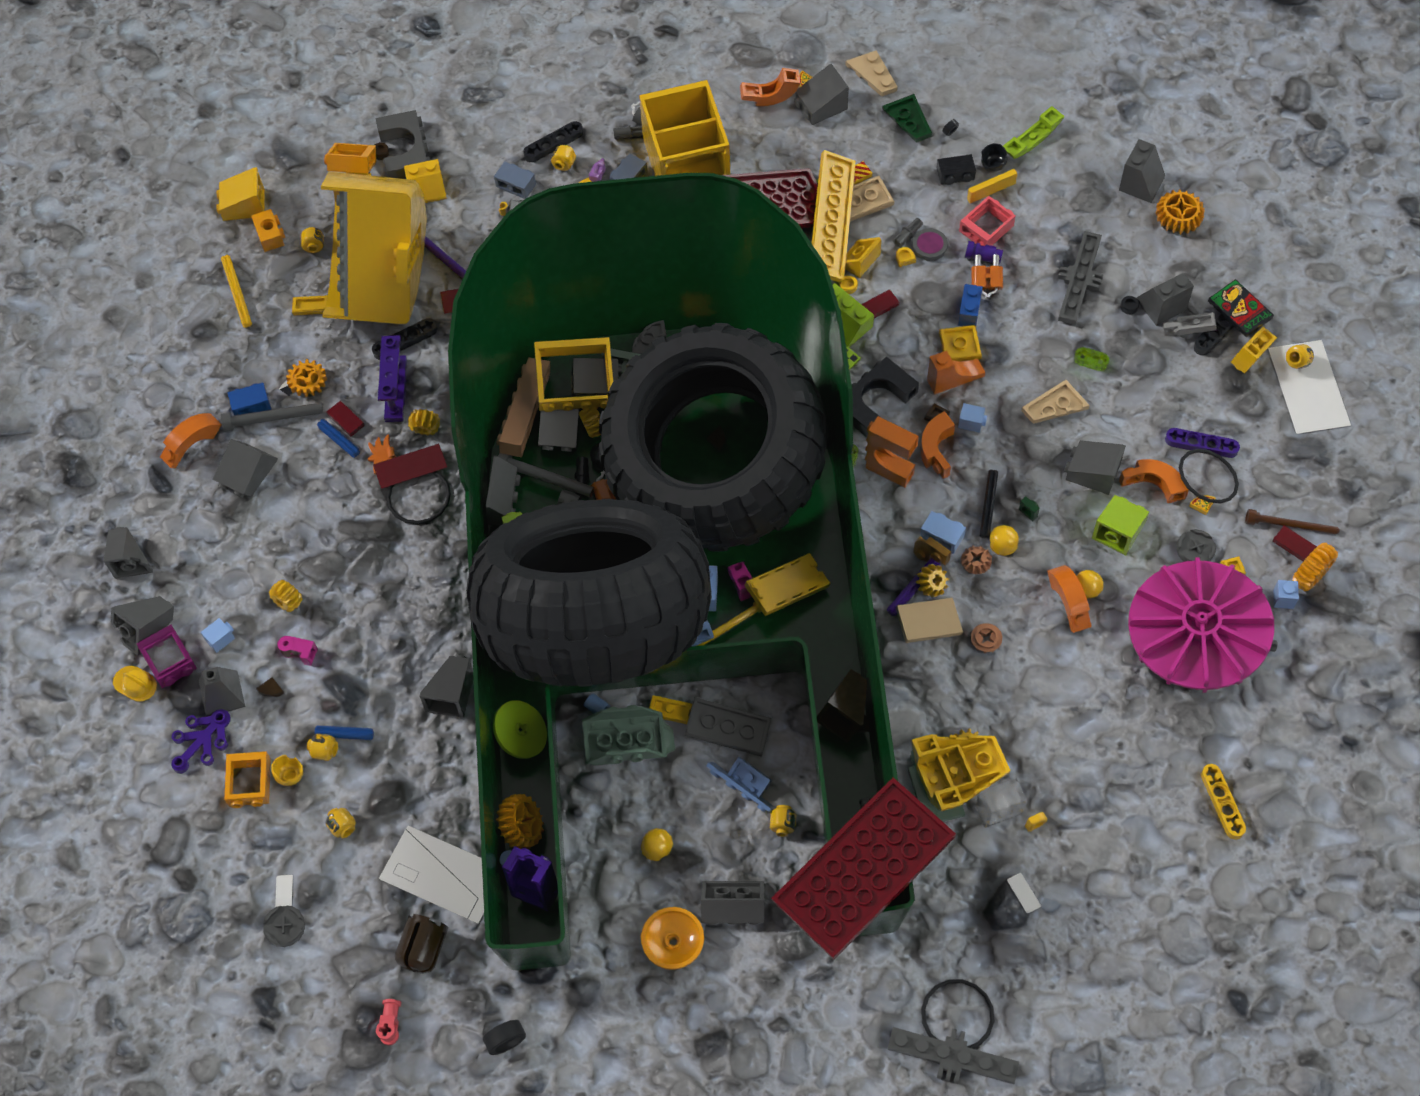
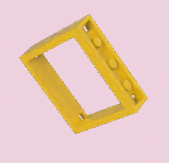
[534,337,613,412]

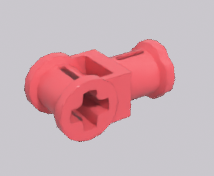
[376,999,402,1045]

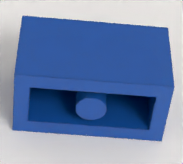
[958,284,983,327]
[228,383,272,415]

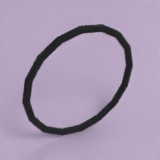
[1179,449,1239,504]
[386,471,451,525]
[921,979,994,1049]

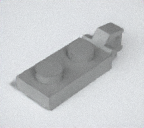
[1163,313,1216,336]

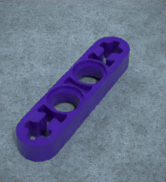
[1165,428,1240,458]

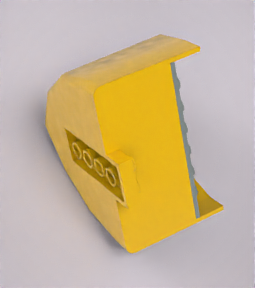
[321,171,427,324]

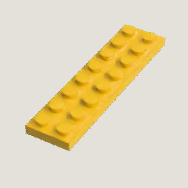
[812,150,856,283]

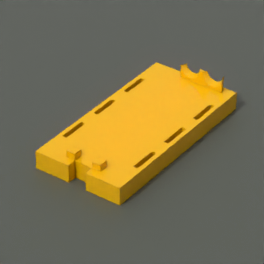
[744,553,831,616]

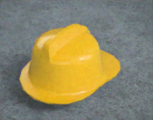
[113,666,157,701]

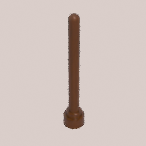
[1245,509,1340,534]

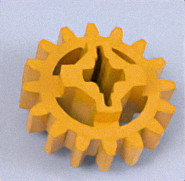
[286,359,327,397]

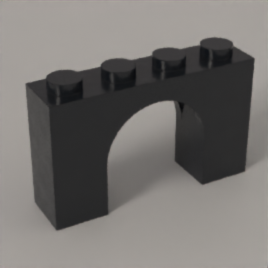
[852,356,919,437]

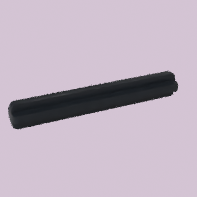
[979,469,999,538]

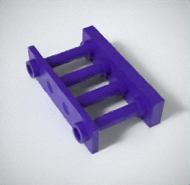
[378,336,407,422]

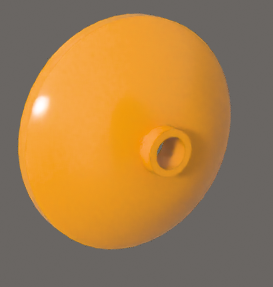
[641,907,704,970]

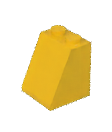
[216,167,265,221]

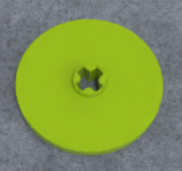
[493,701,547,759]

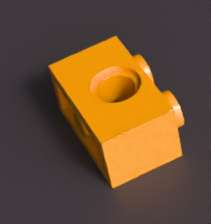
[251,209,286,252]

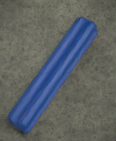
[317,419,360,458]
[315,726,374,740]

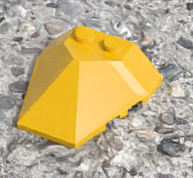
[911,734,1011,811]

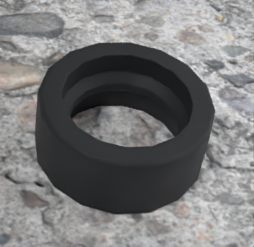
[483,1020,526,1055]

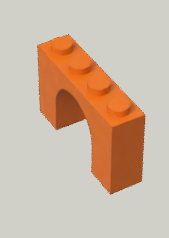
[865,416,919,488]

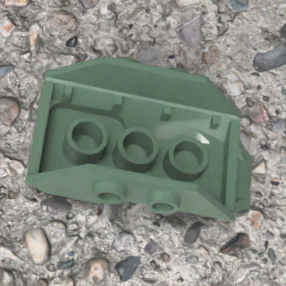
[582,705,675,765]

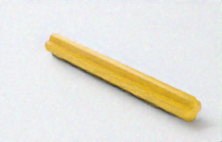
[221,255,252,328]

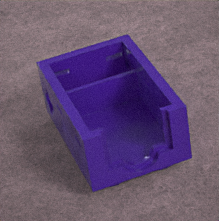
[502,846,558,912]

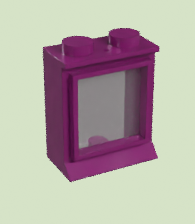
[137,624,197,688]

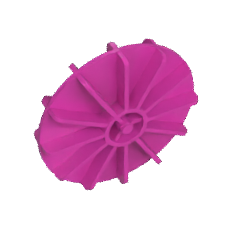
[1128,557,1274,693]

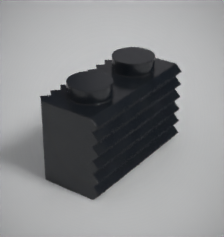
[936,154,976,185]

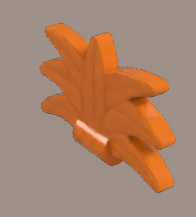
[368,434,396,475]

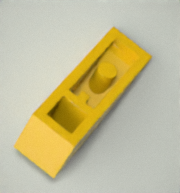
[1231,327,1277,374]

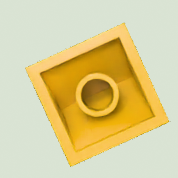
[845,237,882,278]

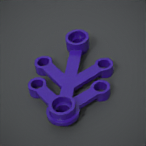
[171,709,231,774]

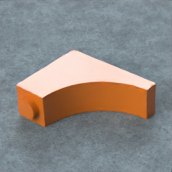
[927,350,985,395]

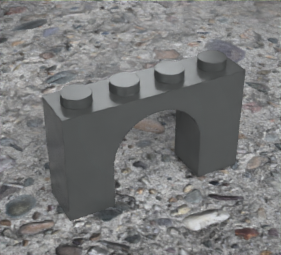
[375,110,430,179]

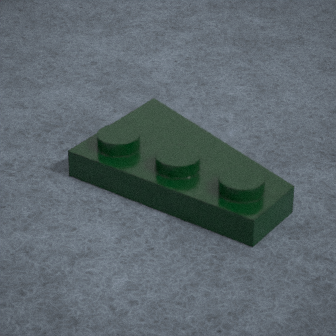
[882,94,933,143]

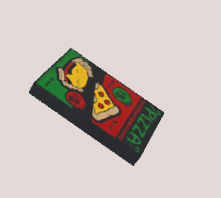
[1208,279,1274,337]

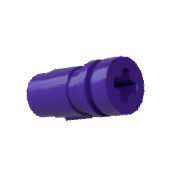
[964,241,1003,264]

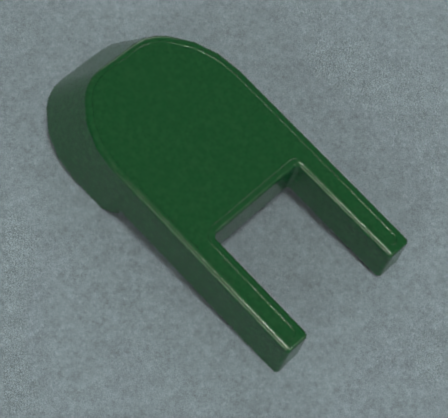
[448,173,915,971]

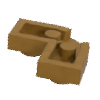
[913,536,951,565]

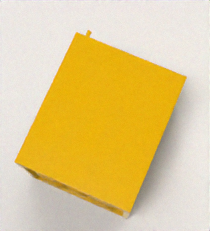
[639,80,730,176]

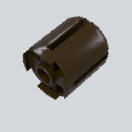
[395,914,449,974]

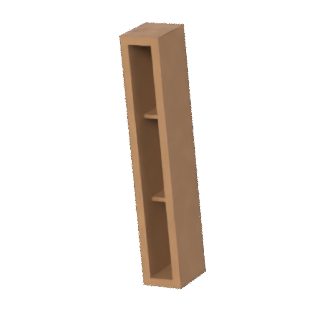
[497,357,550,457]

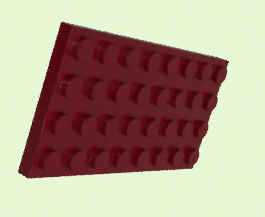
[771,777,956,960]

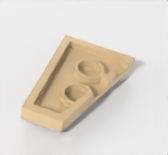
[845,50,898,96]
[1022,380,1090,424]

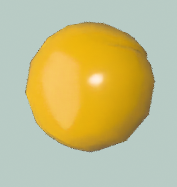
[990,525,1019,556]
[1076,570,1104,599]
[271,755,304,786]
[640,828,673,861]

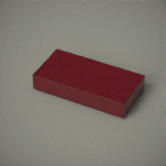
[862,289,900,319]
[326,401,365,437]
[1272,525,1317,562]

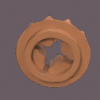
[961,545,992,574]
[971,623,1002,654]

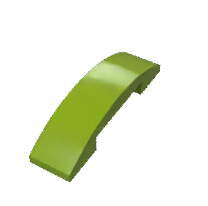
[1003,106,1064,159]

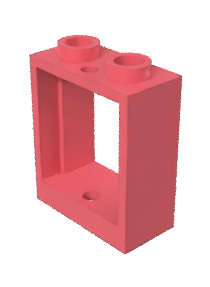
[959,196,1016,246]

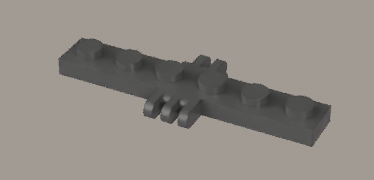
[1058,231,1103,325]
[888,1027,1019,1084]

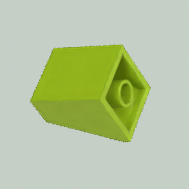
[1092,495,1149,555]

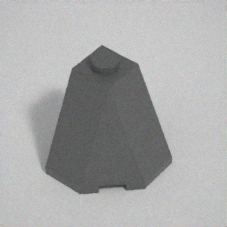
[104,527,153,579]
[111,596,174,656]

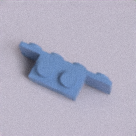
[706,757,776,813]

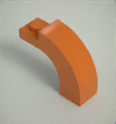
[740,68,801,106]
[921,411,955,479]
[160,413,222,468]
[1119,459,1189,503]
[1047,565,1092,633]

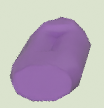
[589,158,606,182]

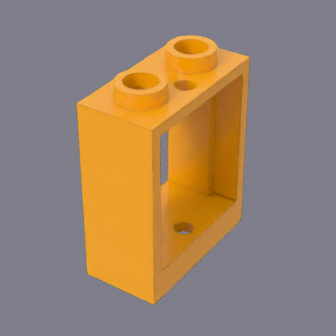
[324,143,377,174]
[224,751,271,808]

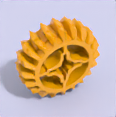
[1156,189,1205,235]
[1292,542,1338,591]
[496,794,544,849]

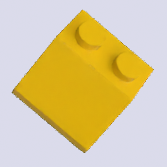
[404,159,447,203]

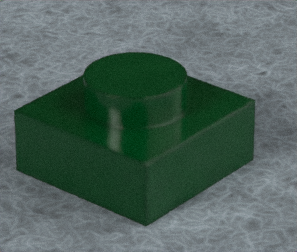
[1019,496,1040,522]

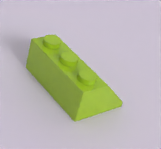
[833,283,874,348]

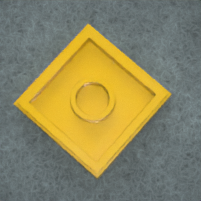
[939,325,982,362]

